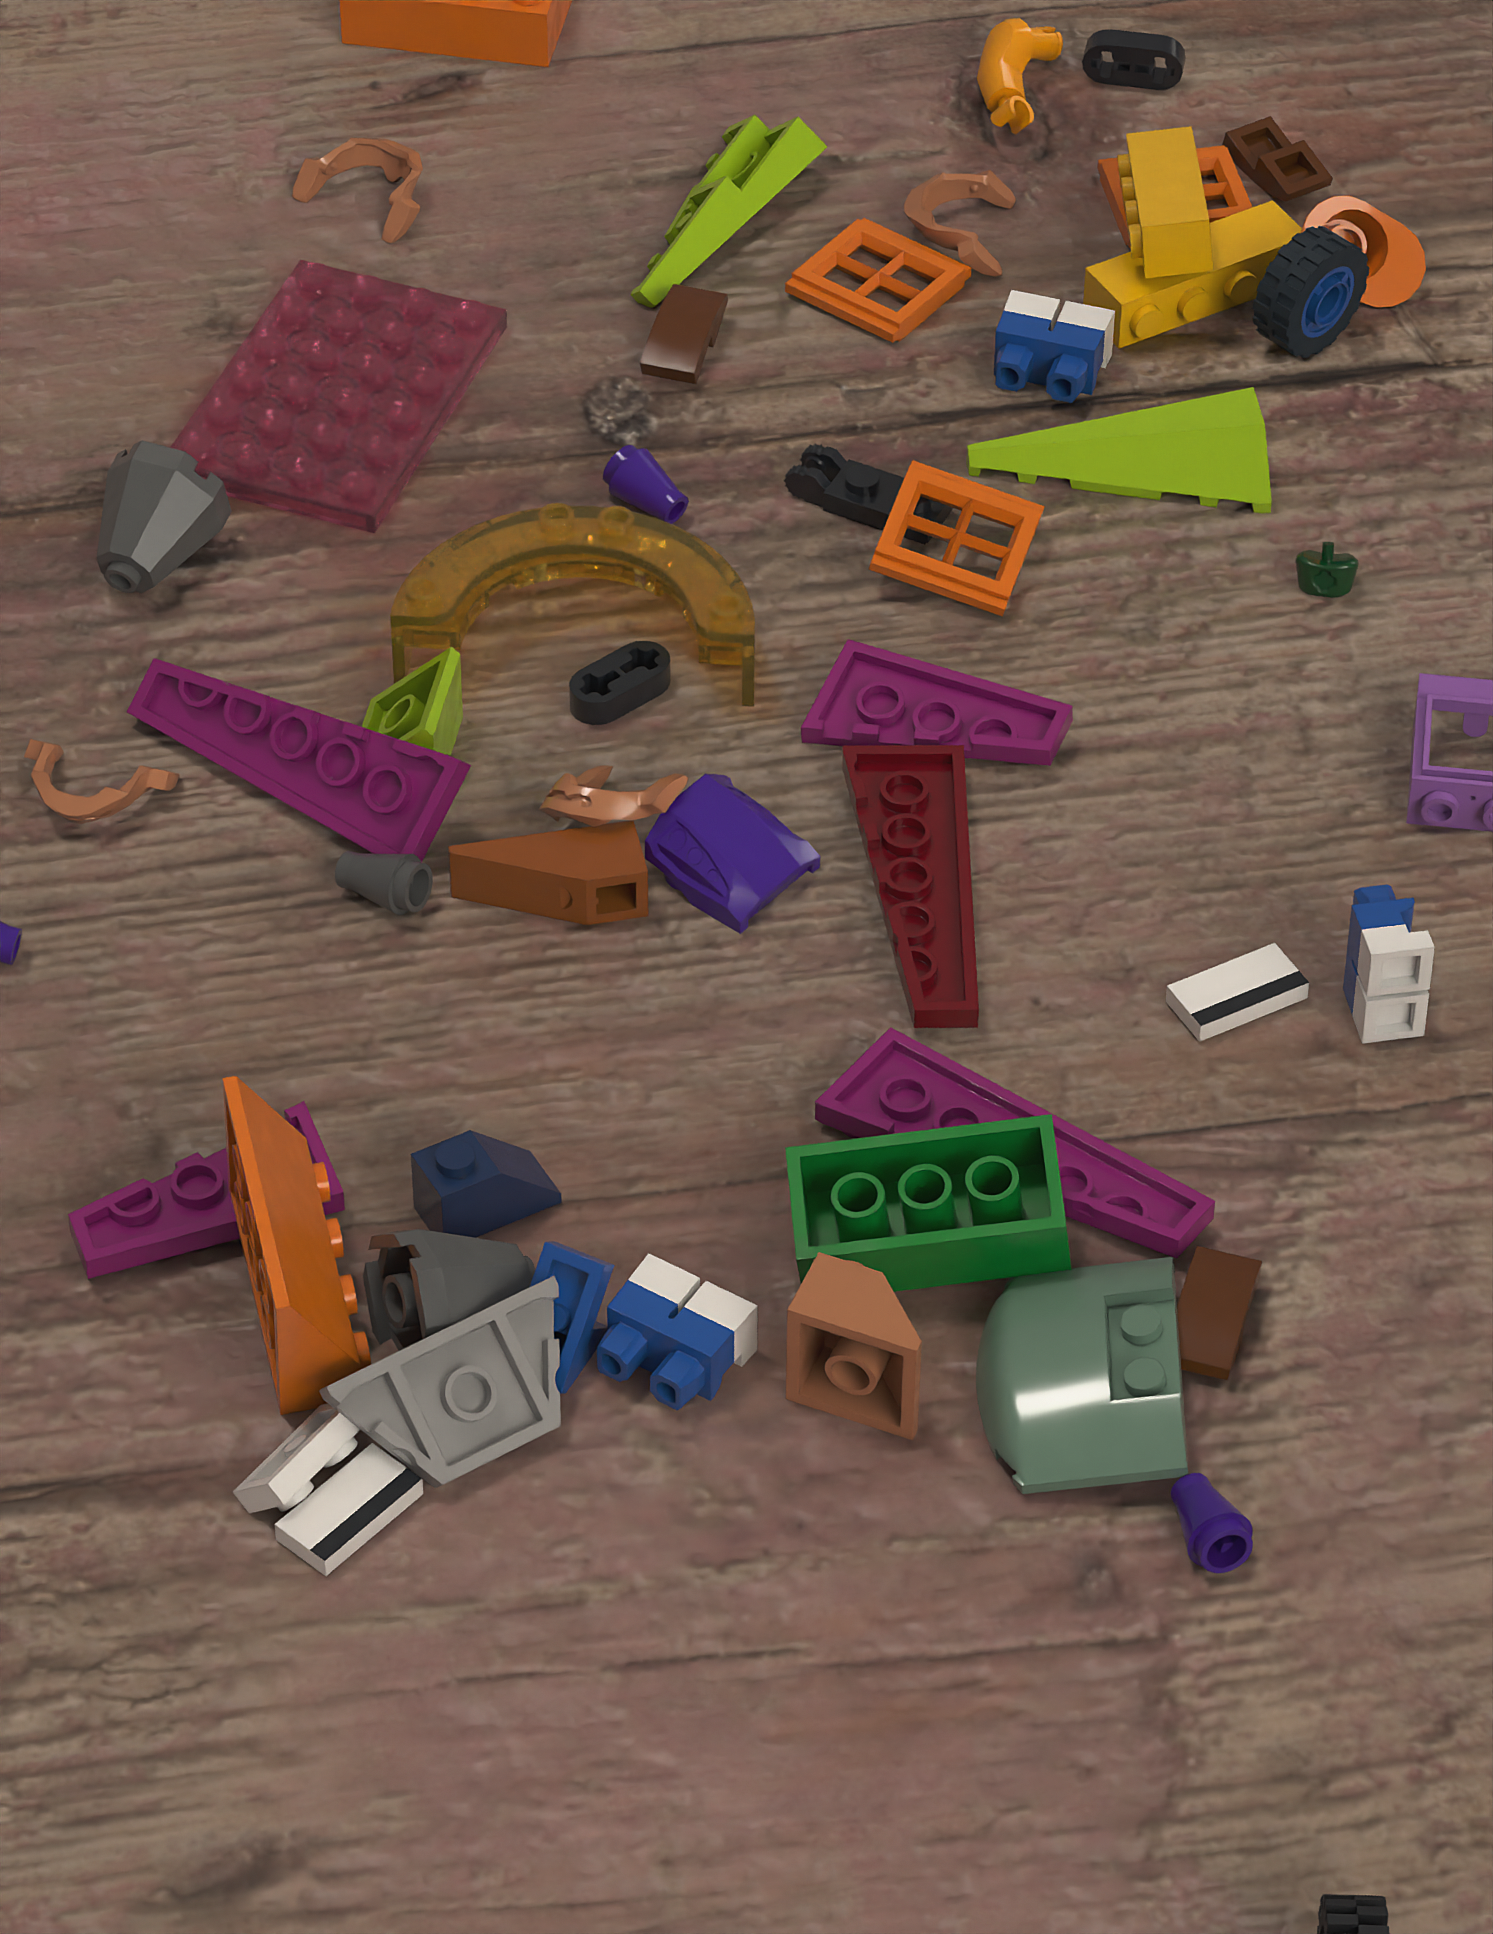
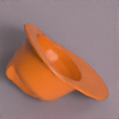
[1301,195,1426,308]

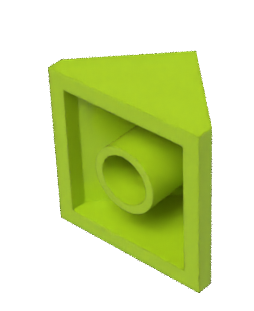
[362,646,463,756]

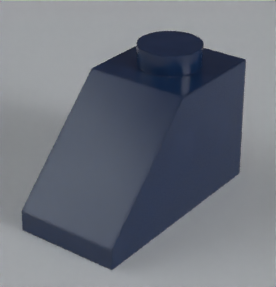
[411,1130,562,1238]

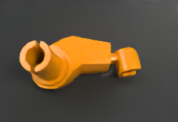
[977,18,1063,135]

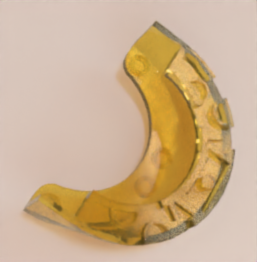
[390,503,759,707]

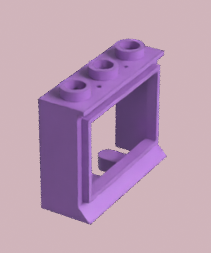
[1406,673,1493,832]

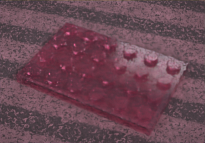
[170,260,507,534]

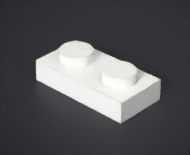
[233,1403,360,1513]

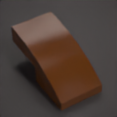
[1222,116,1333,202]
[640,284,728,384]
[1177,1246,1262,1381]

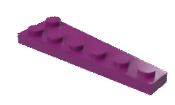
[127,658,471,863]
[815,1027,1215,1259]

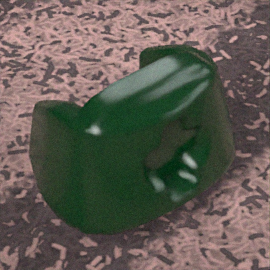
[1295,542,1359,598]

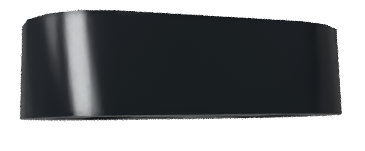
[1082,29,1186,90]
[569,641,671,725]

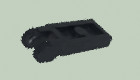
[784,443,953,545]

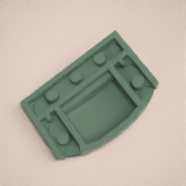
[976,1257,1189,1494]

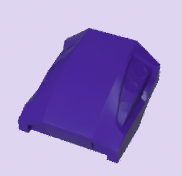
[644,773,821,934]

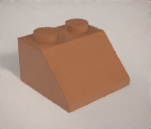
[786,1252,922,1440]

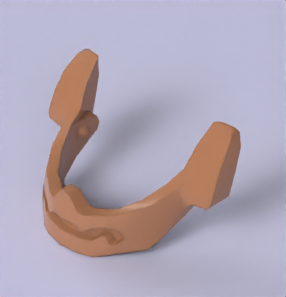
[292,138,423,243]
[904,170,1016,277]
[24,739,180,824]
[539,765,688,827]

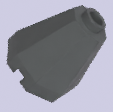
[96,440,232,593]
[363,1229,536,1351]

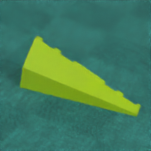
[630,114,827,308]
[966,387,1272,513]

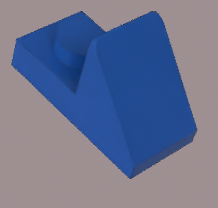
[529,1241,615,1394]

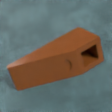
[448,820,649,925]

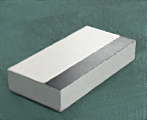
[1166,943,1309,1042]
[274,1443,423,1576]

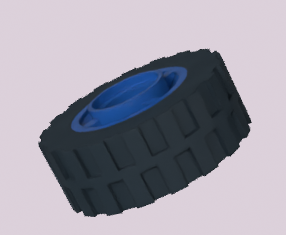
[1252,226,1369,358]

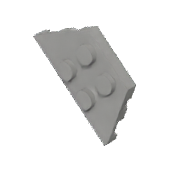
[319,1276,561,1488]

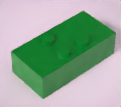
[785,1114,1072,1292]

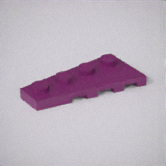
[801,639,1073,766]
[68,1101,345,1279]

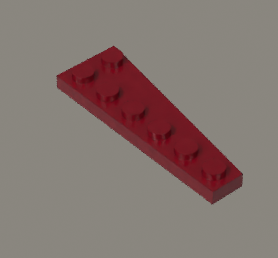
[842,745,979,1028]

